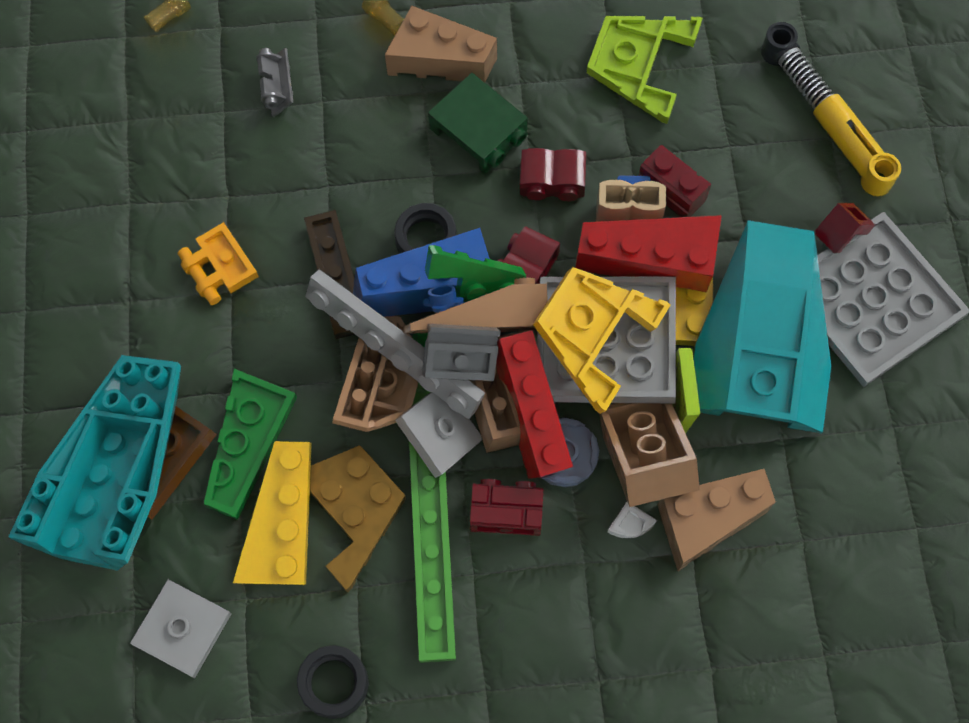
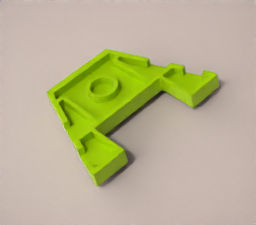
[586,16,703,124]

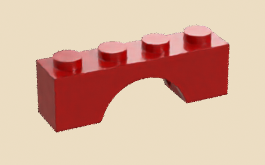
[496,330,573,479]

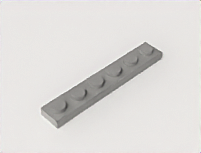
[305,269,485,419]

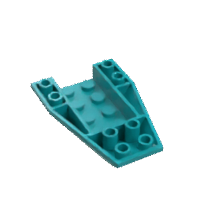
[693,220,831,433]
[8,355,181,570]

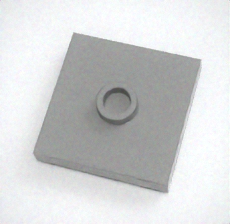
[395,392,482,478]
[130,579,232,679]

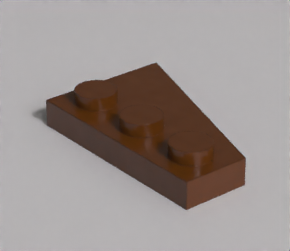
[148,406,217,519]

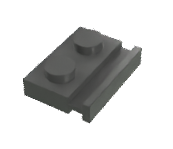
[422,324,500,381]

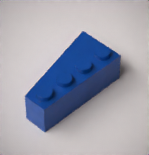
[353,228,490,317]

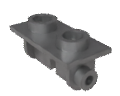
[256,48,293,117]

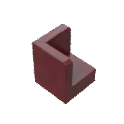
[814,203,875,253]

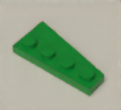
[204,369,297,520]

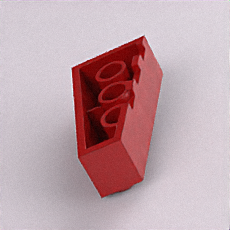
[575,215,722,292]

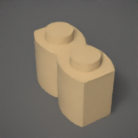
[596,180,666,222]

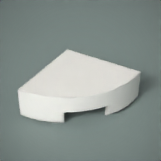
[608,502,657,538]

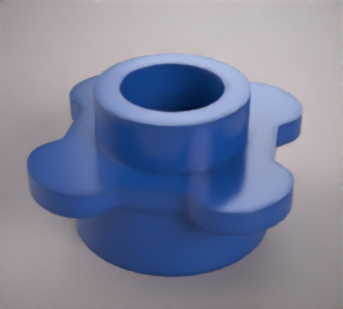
[423,285,464,313]

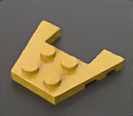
[533,267,671,414]

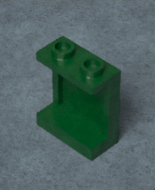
[428,73,528,174]

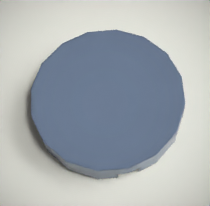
[541,418,599,487]

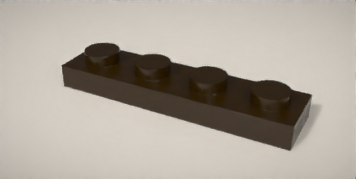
[304,210,355,339]

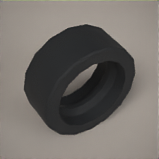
[394,203,457,254]
[296,645,369,719]

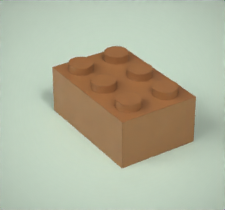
[600,403,700,507]

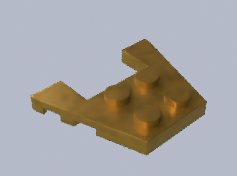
[259,446,406,592]

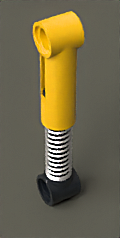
[761,22,901,196]

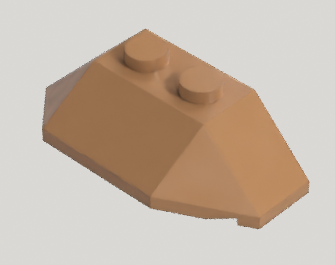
[332,316,419,432]

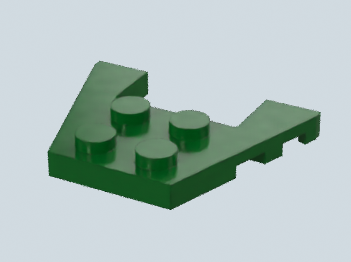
[413,245,526,347]

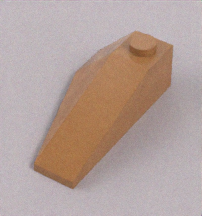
[404,278,548,334]

